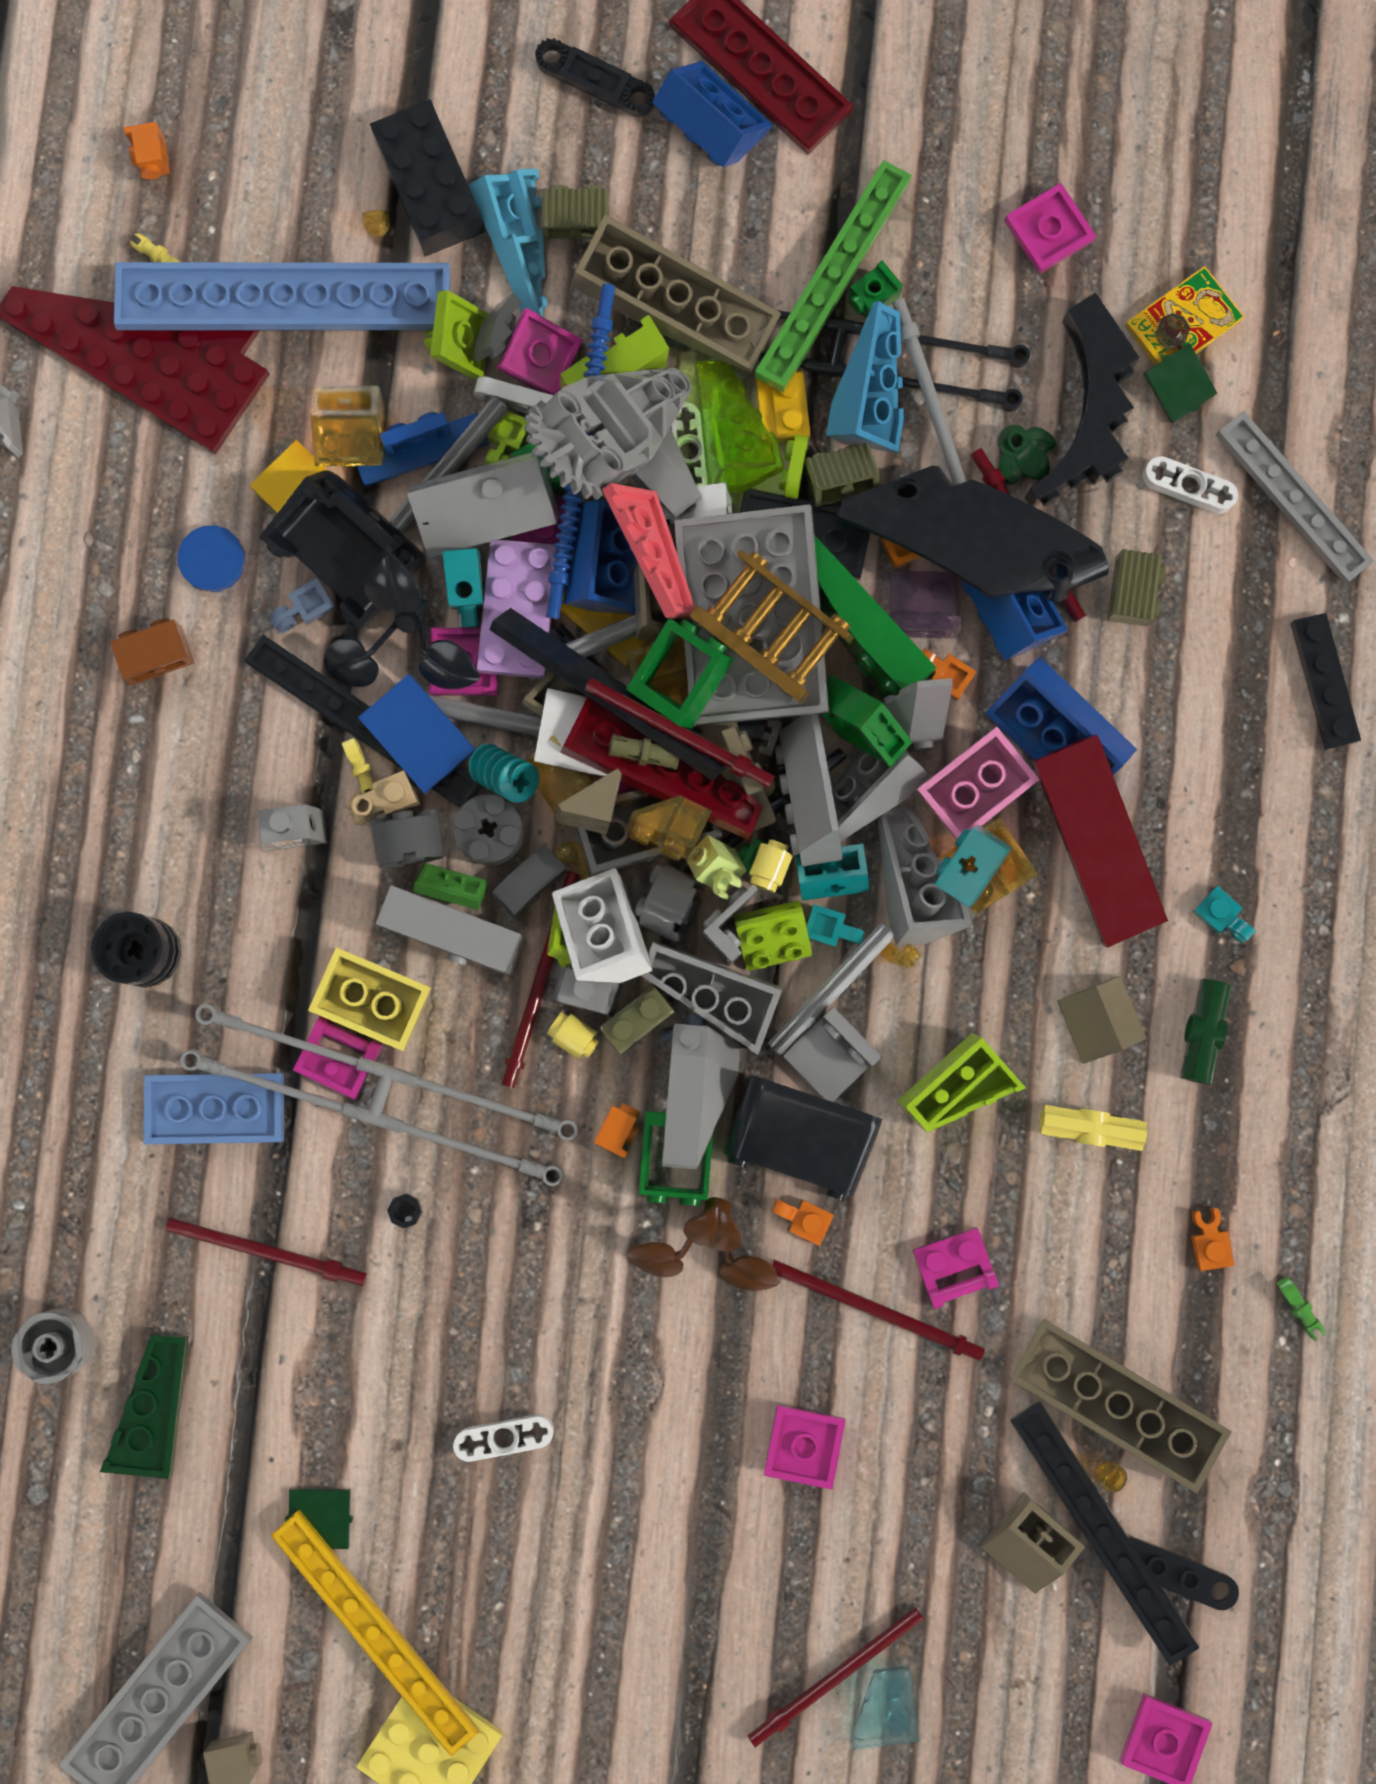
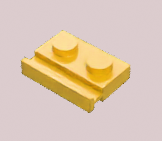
[755,372,810,444]

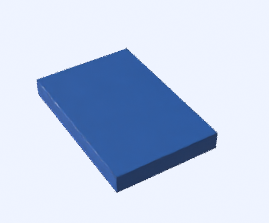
[358,674,475,794]

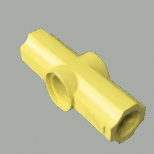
[1039,1105,1147,1151]

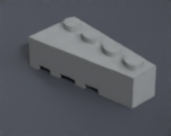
[641,941,782,1055]

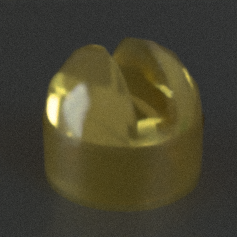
[362,210,390,237]
[1096,1461,1127,1492]

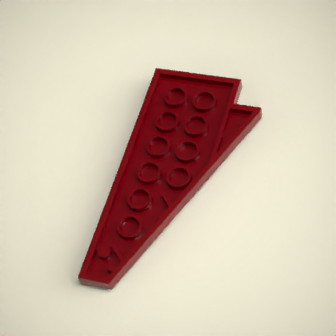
[0,286,270,455]

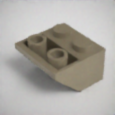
[980,1492,1085,1594]

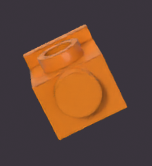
[124,122,170,180]
[594,1102,640,1158]

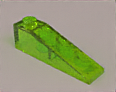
[695,361,784,493]

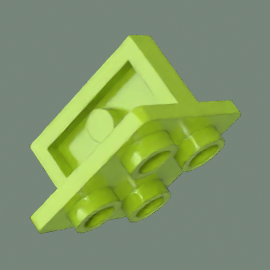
[734,900,812,971]

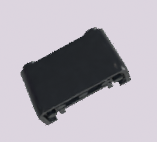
[259,470,426,629]
[723,1075,883,1201]

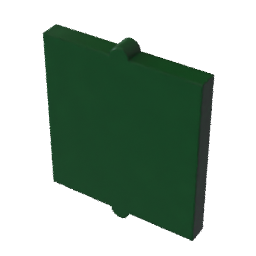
[1143,343,1218,423]
[285,1489,354,1549]

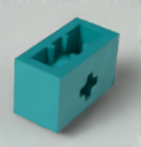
[935,825,1012,907]
[796,844,869,901]

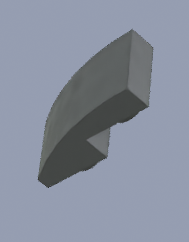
[473,293,522,363]
[492,845,567,918]

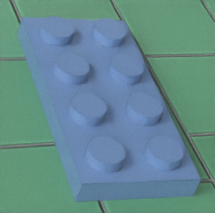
[144,1073,284,1144]

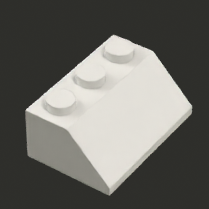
[552,868,653,983]

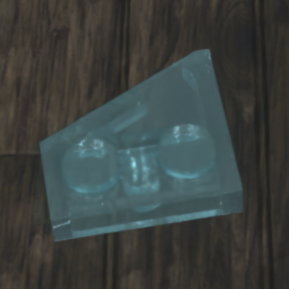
[850,1665,919,1750]

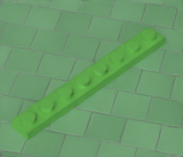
[755,160,912,393]

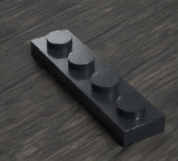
[1290,613,1361,750]

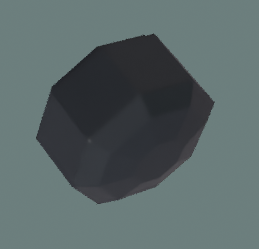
[387,1193,423,1228]

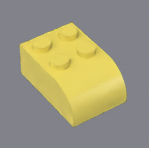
[308,947,432,1051]

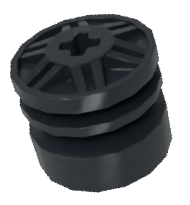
[91,911,181,988]

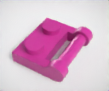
[293,1016,383,1099]
[912,1227,999,1310]

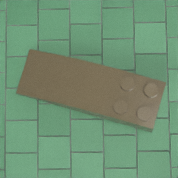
[571,215,781,372]
[1010,1319,1232,1494]

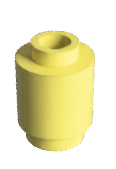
[749,840,793,893]
[547,1012,599,1060]

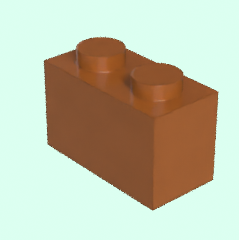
[110,618,195,686]

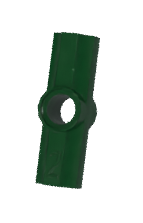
[1180,978,1232,1085]

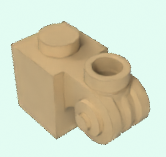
[345,770,422,826]

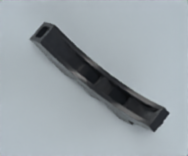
[1025,293,1140,507]

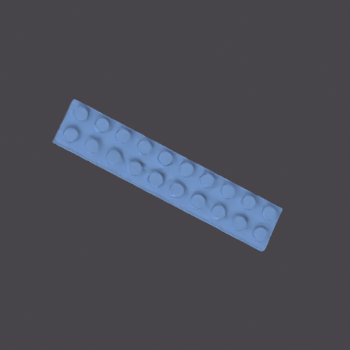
[114,262,450,330]

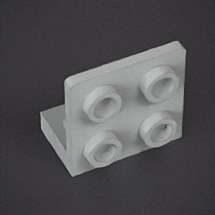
[702,884,758,966]
[784,1007,882,1102]

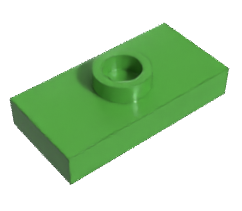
[413,863,489,910]

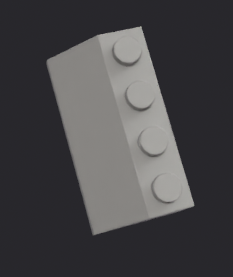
[774,714,842,866]

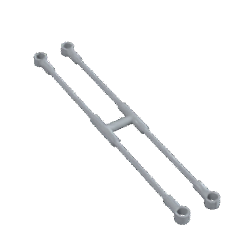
[180,1004,578,1186]

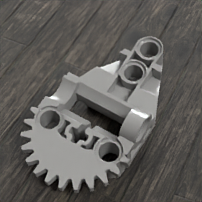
[524,367,692,499]

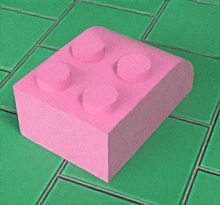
[916,727,1039,840]

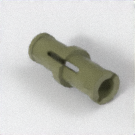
[608,734,679,770]

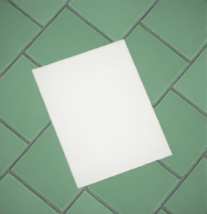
[534,688,607,777]

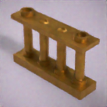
[689,549,854,705]

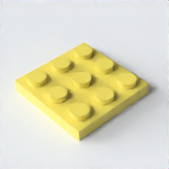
[356,1696,504,1784]

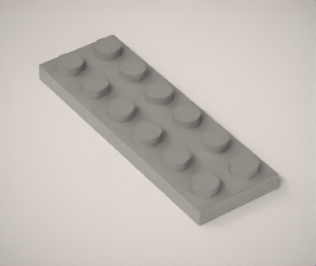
[59,1592,253,1784]

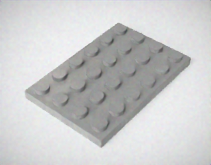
[674,504,829,726]

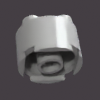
[11,1308,94,1384]

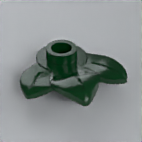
[997,425,1056,485]

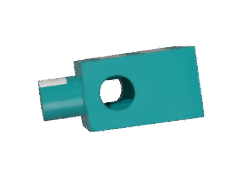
[442,548,485,628]

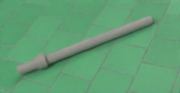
[892,298,966,486]

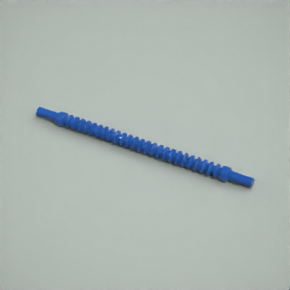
[546,283,615,620]

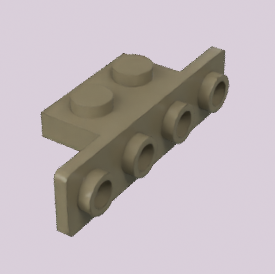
[701,722,776,832]

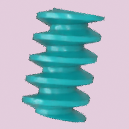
[469,743,540,803]

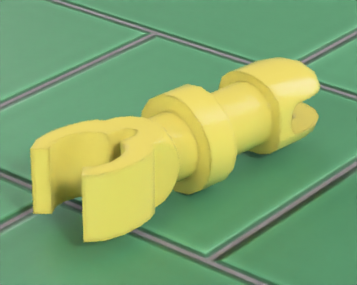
[130,233,180,262]
[342,738,374,794]

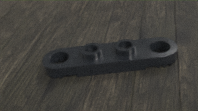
[535,38,655,117]
[1127,1534,1239,1610]

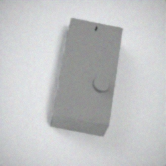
[407,452,560,558]
[376,885,525,976]

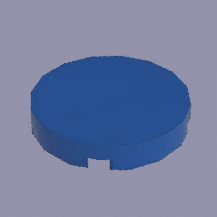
[178,525,246,592]

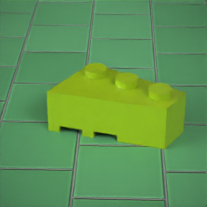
[559,315,669,389]
[896,1033,1026,1132]

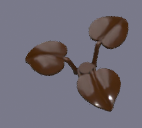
[625,1197,781,1291]

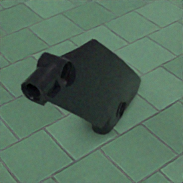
[838,466,1109,602]

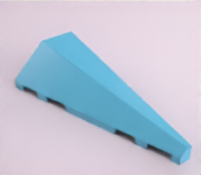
[468,169,547,317]

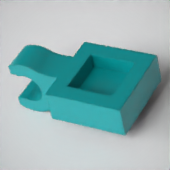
[1192,886,1256,943]
[806,904,866,947]

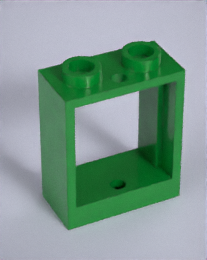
[626,618,735,729]
[820,674,912,767]
[639,1111,713,1206]

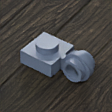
[269,578,335,633]

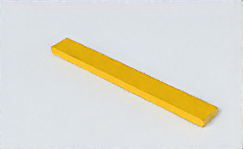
[270,1510,480,1757]

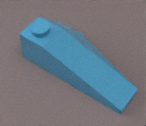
[826,301,904,453]

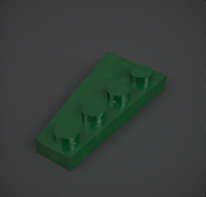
[100,1333,189,1479]

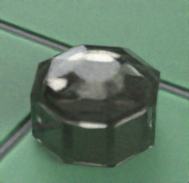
[1154,313,1190,349]

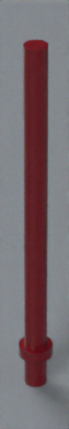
[501,871,580,1088]
[772,1259,985,1361]

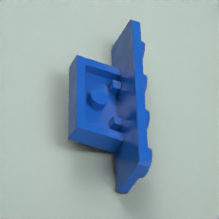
[354,412,489,487]

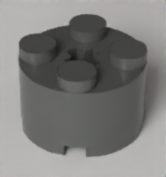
[453,795,525,867]
[370,809,444,869]
[635,865,706,943]

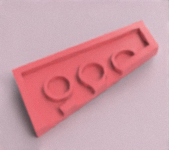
[602,483,695,620]

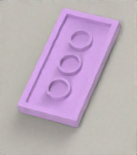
[477,540,557,679]

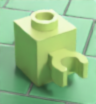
[685,835,747,900]

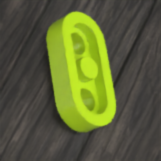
[779,434,809,499]

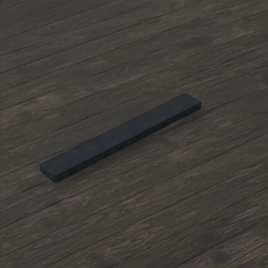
[489,608,727,781]
[244,634,482,808]
[1010,1400,1200,1666]

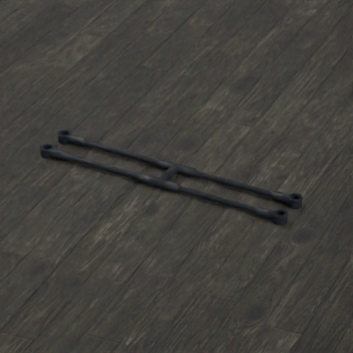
[661,310,1030,412]

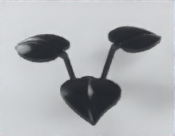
[323,552,481,690]

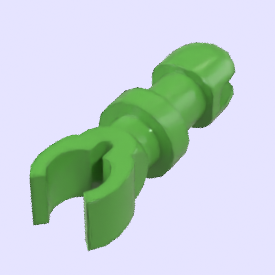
[1276,1276,1325,1340]

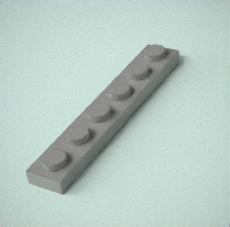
[1216,411,1374,585]

